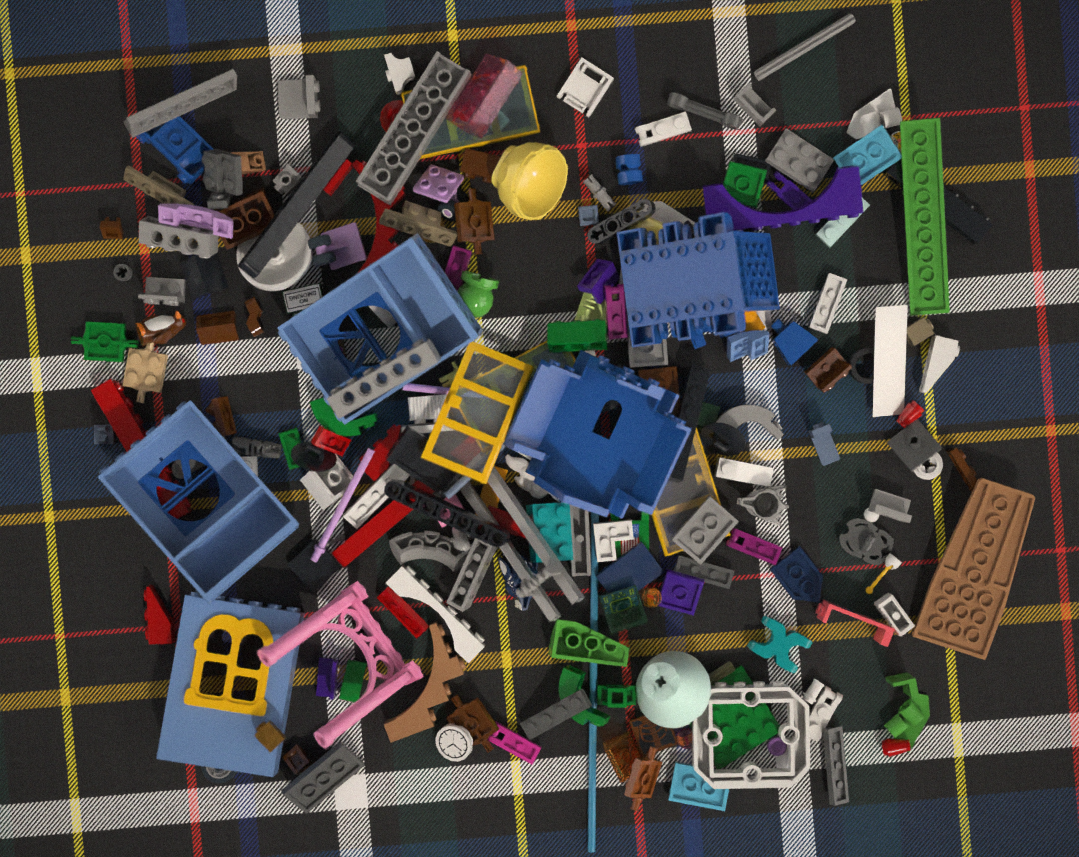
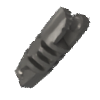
[232,437,282,458]

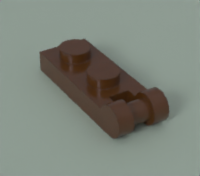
[946,447,977,493]

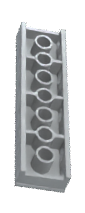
[356,51,472,206]

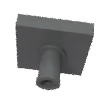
[887,419,942,473]

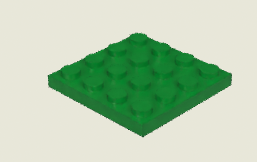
[689,665,780,769]

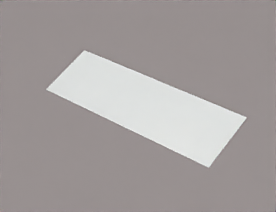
[873,305,907,417]

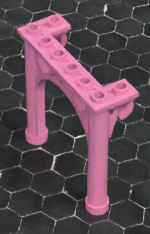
[258,581,424,748]

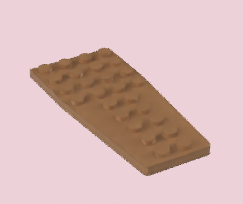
[911,478,1035,660]

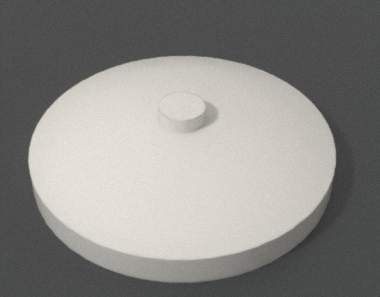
[236,223,313,291]

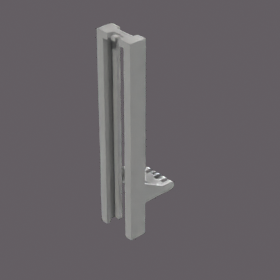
[456,453,585,621]

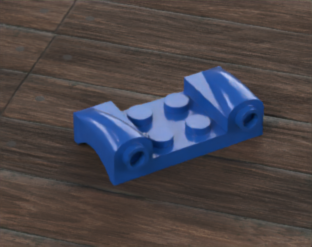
[136,100,213,184]

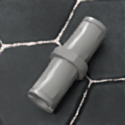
[583,174,616,211]

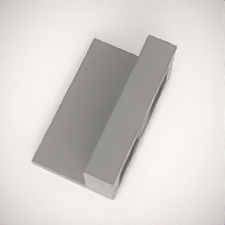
[868,489,912,523]

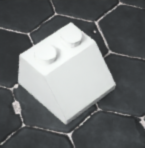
[300,454,353,510]

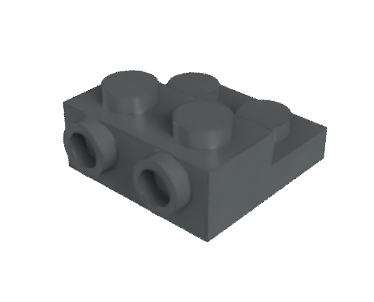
[202,149,243,196]

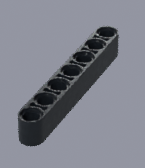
[384,479,510,547]

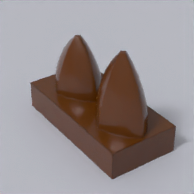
[205,396,237,437]

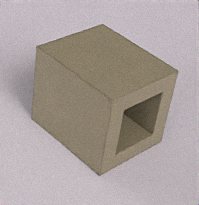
[906,317,934,346]

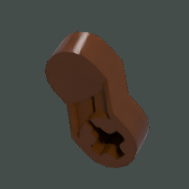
[245,296,264,337]

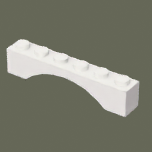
[386,565,485,663]

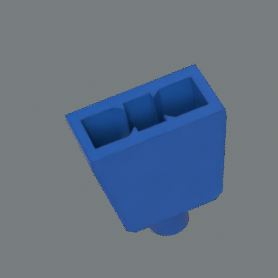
[770,318,818,366]

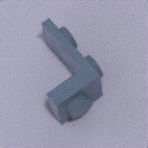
[808,422,840,466]

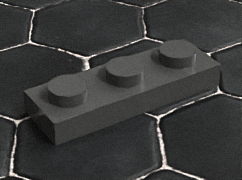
[674,555,734,589]

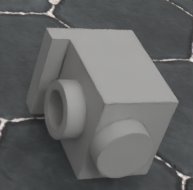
[273,163,303,196]

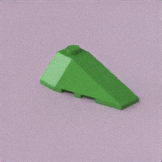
[548,619,630,667]

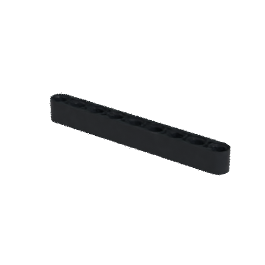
[238,131,356,279]

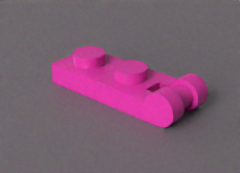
[488,721,542,764]

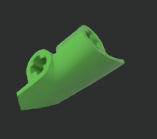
[884,693,930,753]

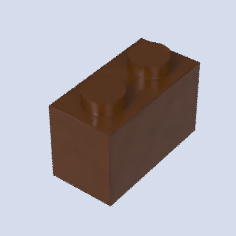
[460,148,501,184]

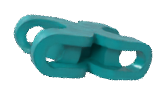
[747,615,812,673]

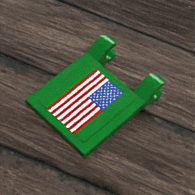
[610,511,649,558]

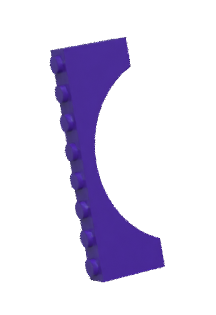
[703,165,864,232]

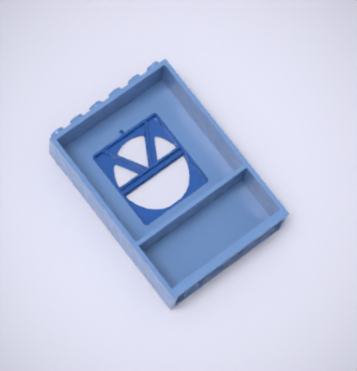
[278,233,483,425]
[98,400,299,604]

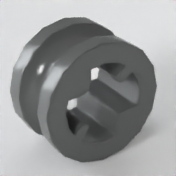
[113,264,133,282]

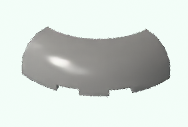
[389,531,469,572]

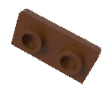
[804,347,852,393]

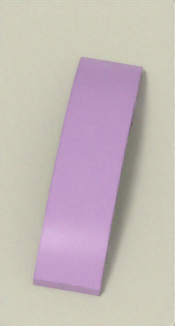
[158,204,233,239]

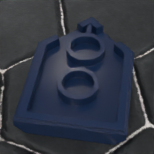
[770,546,823,603]

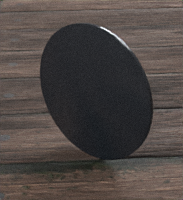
[700,422,746,456]
[291,442,337,472]

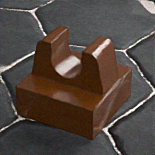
[100,217,124,239]

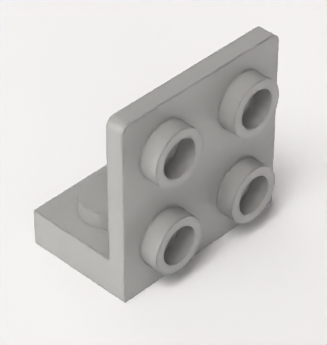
[138,277,186,306]

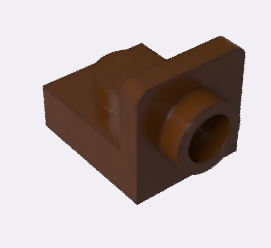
[283,744,315,776]

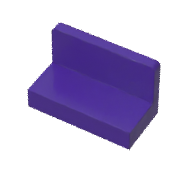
[577,259,620,304]
[316,657,339,700]

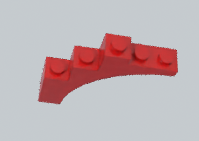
[352,159,406,273]

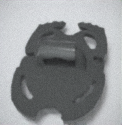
[839,518,894,566]

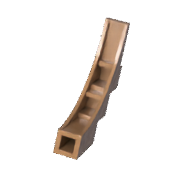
[384,621,466,742]

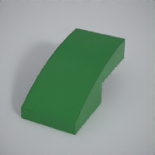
[339,659,367,703]

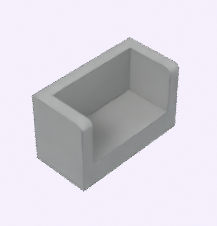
[733,82,776,127]

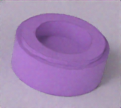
[767,736,787,756]

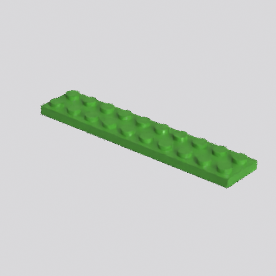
[900,118,950,316]

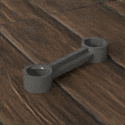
[666,92,743,130]

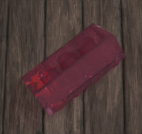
[445,54,523,139]

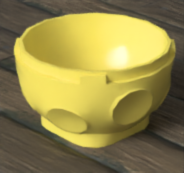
[492,142,568,220]

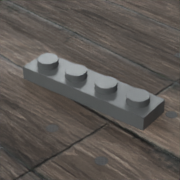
[520,688,592,740]
[823,725,849,806]

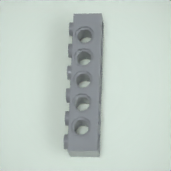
[327,338,442,419]

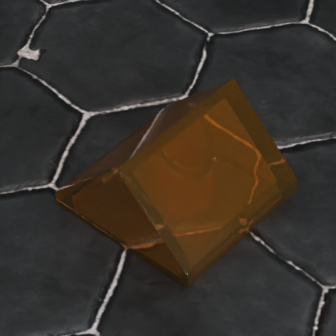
[603,731,643,783]

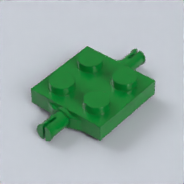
[71,322,138,362]

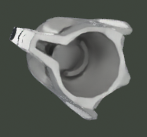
[736,485,789,527]

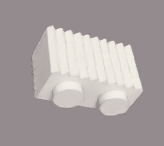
[408,394,449,424]
[874,593,915,636]

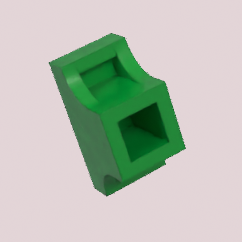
[597,684,636,708]

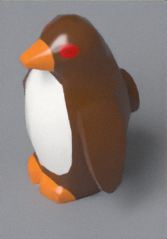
[136,311,186,347]

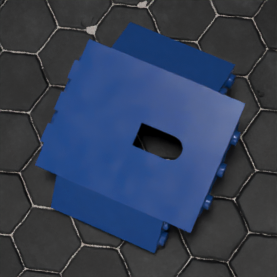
[503,350,691,519]

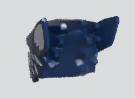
[498,555,539,611]

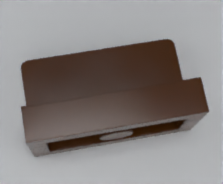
[196,311,239,345]

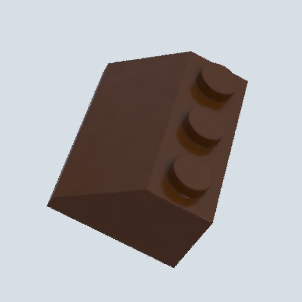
[214,187,275,250]

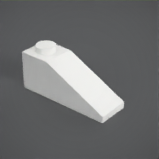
[919,336,960,393]
[714,457,774,487]

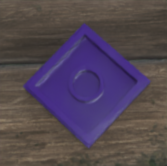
[657,569,704,616]

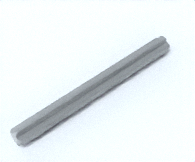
[754,13,856,81]

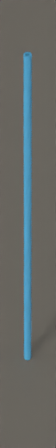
[588,512,599,852]

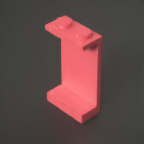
[816,600,895,647]

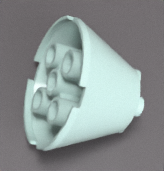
[636,651,711,728]

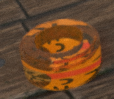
[642,588,662,608]

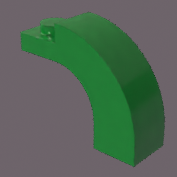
[310,397,379,436]
[559,665,610,727]

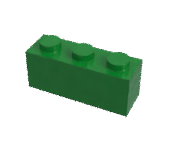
[547,319,607,352]

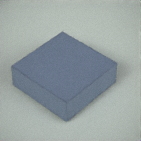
[578,205,599,226]

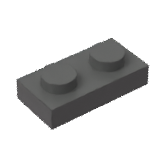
[207,192,233,209]

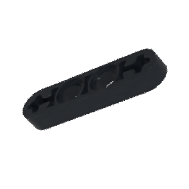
[588,199,656,245]

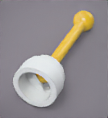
[865,553,902,594]

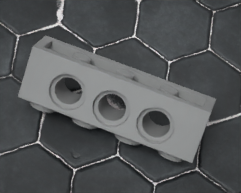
[139,216,218,258]
[446,532,497,612]

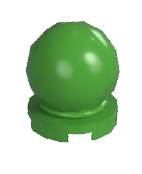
[457,271,499,318]

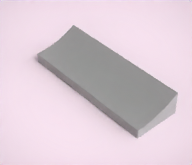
[123,69,237,138]

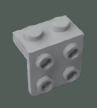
[278,75,321,119]

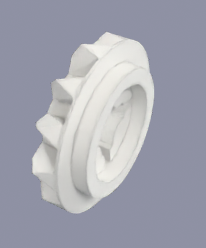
[914,453,943,480]

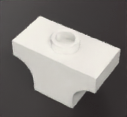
[384,53,416,95]

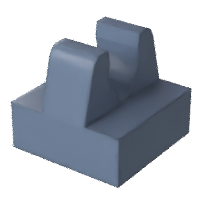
[94,425,115,444]

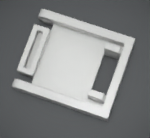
[557,57,614,118]

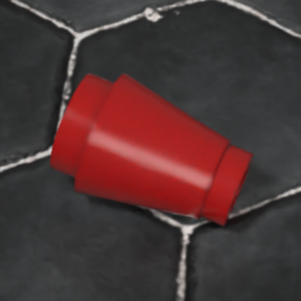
[896,400,925,428]
[882,738,911,757]

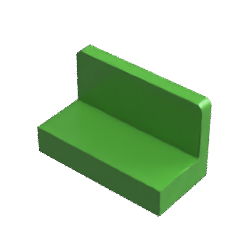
[885,672,919,699]

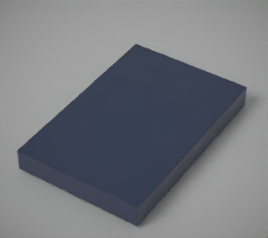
[595,541,664,603]

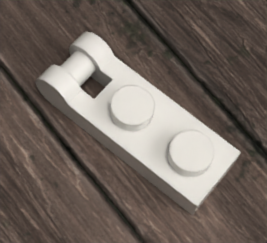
[635,112,692,147]
[809,686,843,742]

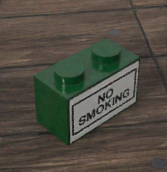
[282,283,324,316]

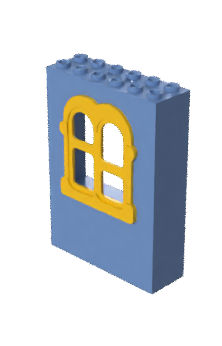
[156,592,305,777]

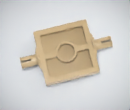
[123,343,168,403]

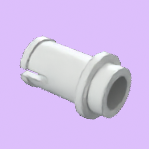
[803,679,824,704]

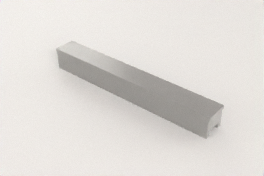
[570,505,591,577]

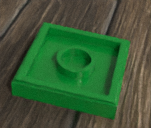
[723,160,767,208]

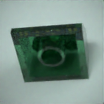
[599,585,648,635]

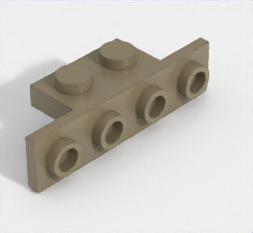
[123,166,194,205]
[379,201,457,246]

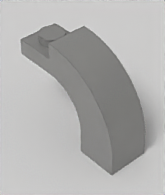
[714,405,784,440]

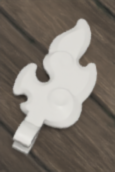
[505,454,560,502]

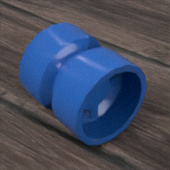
[615,154,643,185]

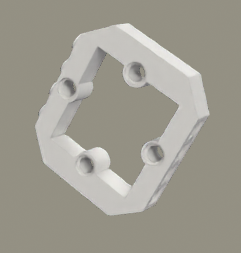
[692,681,810,789]

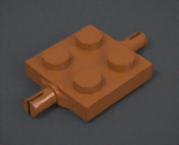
[624,746,662,811]

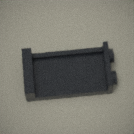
[385,425,466,498]

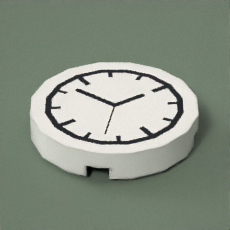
[436,723,473,761]

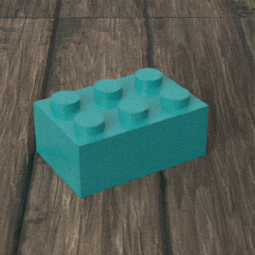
[526,502,573,563]

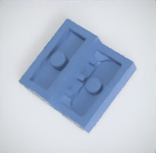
[727,330,770,362]

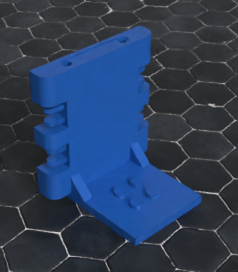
[617,213,780,348]

